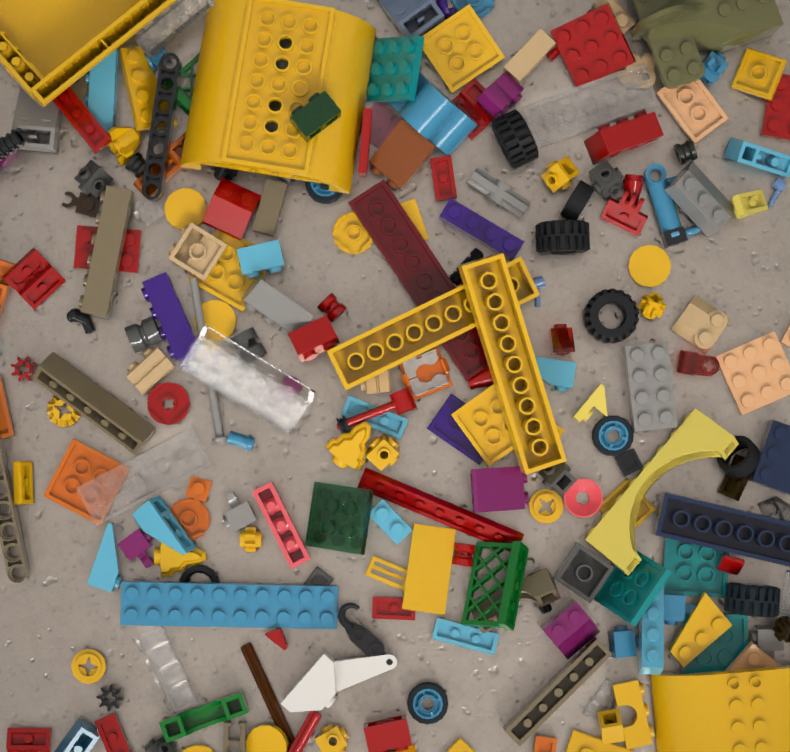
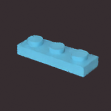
[341,395,408,439]
[432,617,500,655]

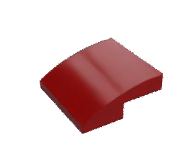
[452,78,497,141]
[2,247,65,310]
[6,728,51,752]

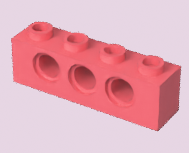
[252,482,311,569]

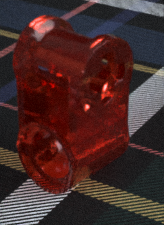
[676,350,720,377]

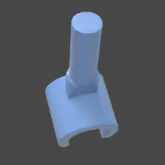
[768,177,786,207]
[533,276,546,307]

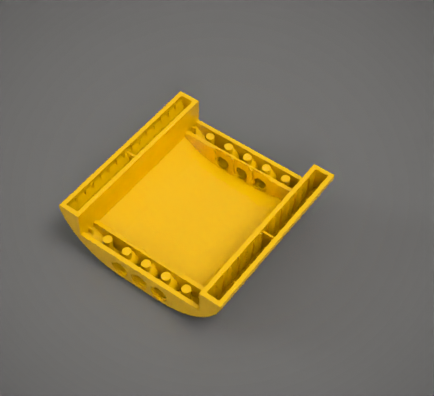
[0,0,176,107]
[650,665,790,752]

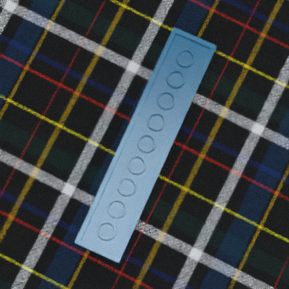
[120,581,338,629]

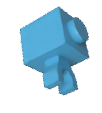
[700,51,729,87]
[664,594,697,625]
[608,625,639,658]

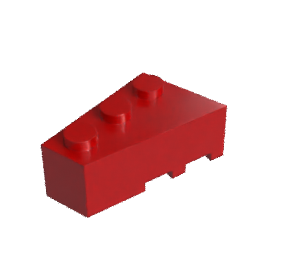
[584,111,664,165]

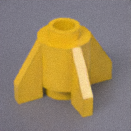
[106,126,141,166]

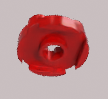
[147,382,191,425]

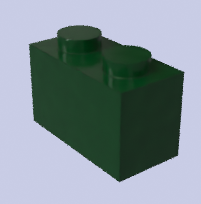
[290,91,341,143]

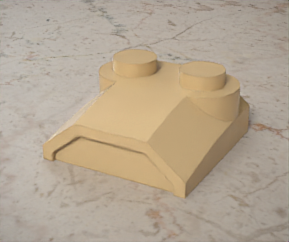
[670,295,730,354]

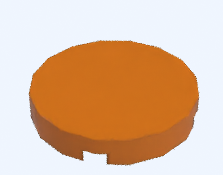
[170,498,211,540]

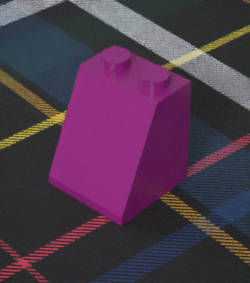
[470,466,529,513]
[540,599,600,660]

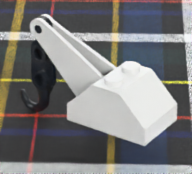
[281,603,397,712]

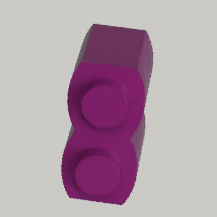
[477,71,524,118]

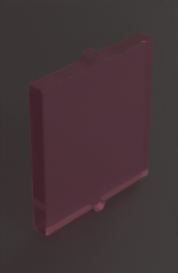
[360,103,401,149]

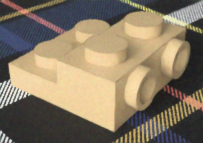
[168,222,228,282]

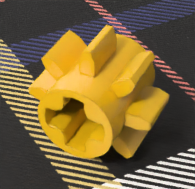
[638,293,667,319]
[240,527,262,552]

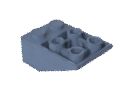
[377,0,445,36]

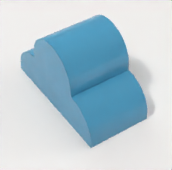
[389,71,478,156]

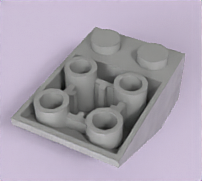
[12,86,61,153]

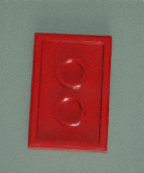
[358,108,372,177]

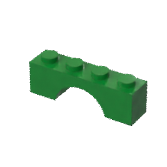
[159,690,250,743]

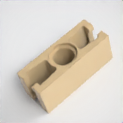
[503,28,556,84]

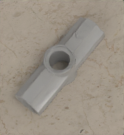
[467,168,531,218]

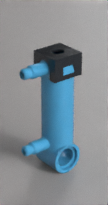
[643,163,701,249]

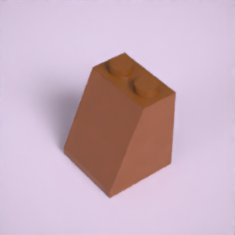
[369,119,435,191]

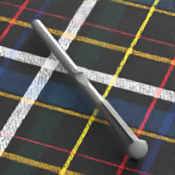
[189,277,228,445]

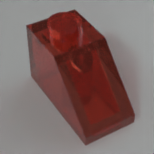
[549,324,575,355]

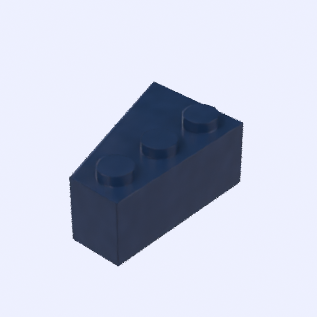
[748,420,790,495]

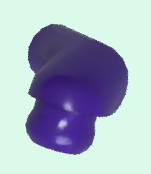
[436,0,457,19]

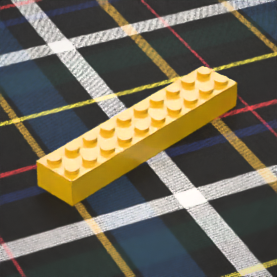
[458,253,567,475]
[326,256,540,391]

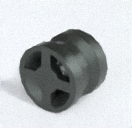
[674,139,698,165]
[125,152,146,178]

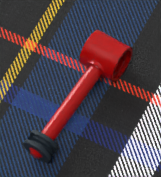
[336,387,417,434]

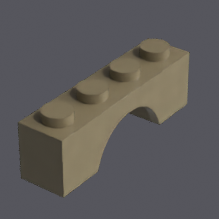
[472,568,561,634]

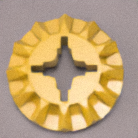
[47,396,81,427]
[529,489,563,523]
[71,649,106,684]

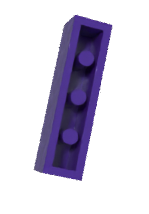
[439,198,524,261]
[141,272,201,362]

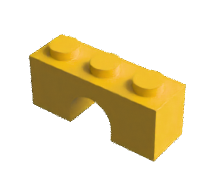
[611,678,655,749]

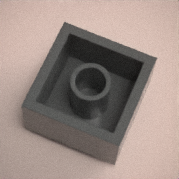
[553,542,615,603]

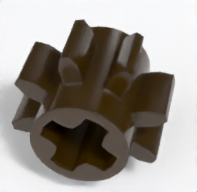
[773,616,790,643]

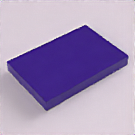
[427,394,483,465]

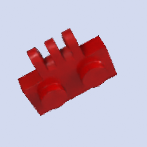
[600,190,648,236]

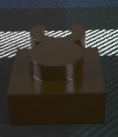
[62,192,101,218]

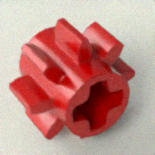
[11,356,37,382]

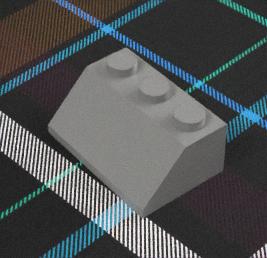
[664,161,734,236]
[241,278,314,337]

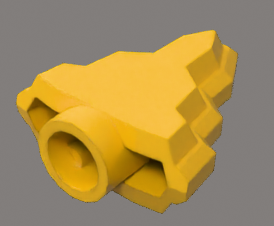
[325,421,372,470]
[154,542,206,578]

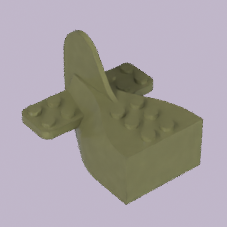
[631,0,784,89]

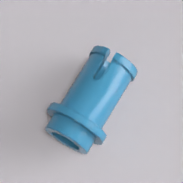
[227,431,255,451]

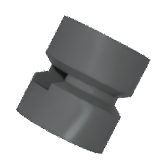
[125,316,163,353]
[229,327,267,367]

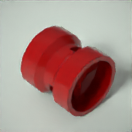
[317,293,347,322]
[452,542,476,567]

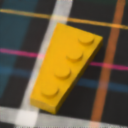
[118,46,179,131]

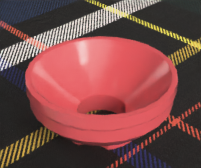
[564,478,603,518]

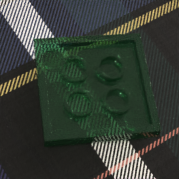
[305,482,374,555]

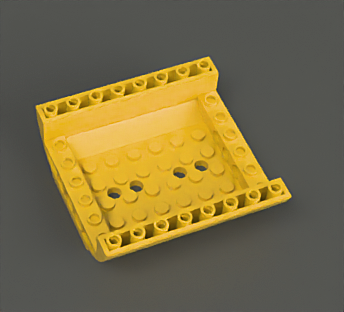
[180,0,376,194]

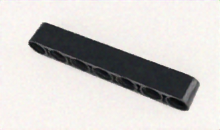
[142,52,182,202]

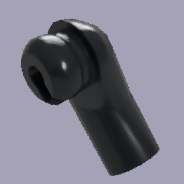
[67,308,96,334]

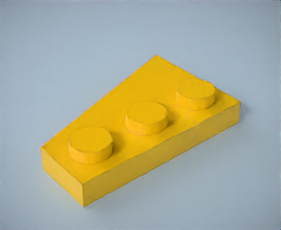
[668,592,732,668]

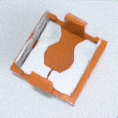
[399,346,453,401]

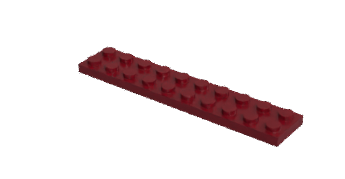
[348,179,488,381]

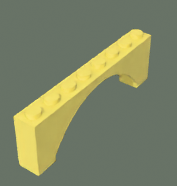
[585,408,739,576]

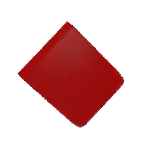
[717,554,745,575]
[265,628,288,650]

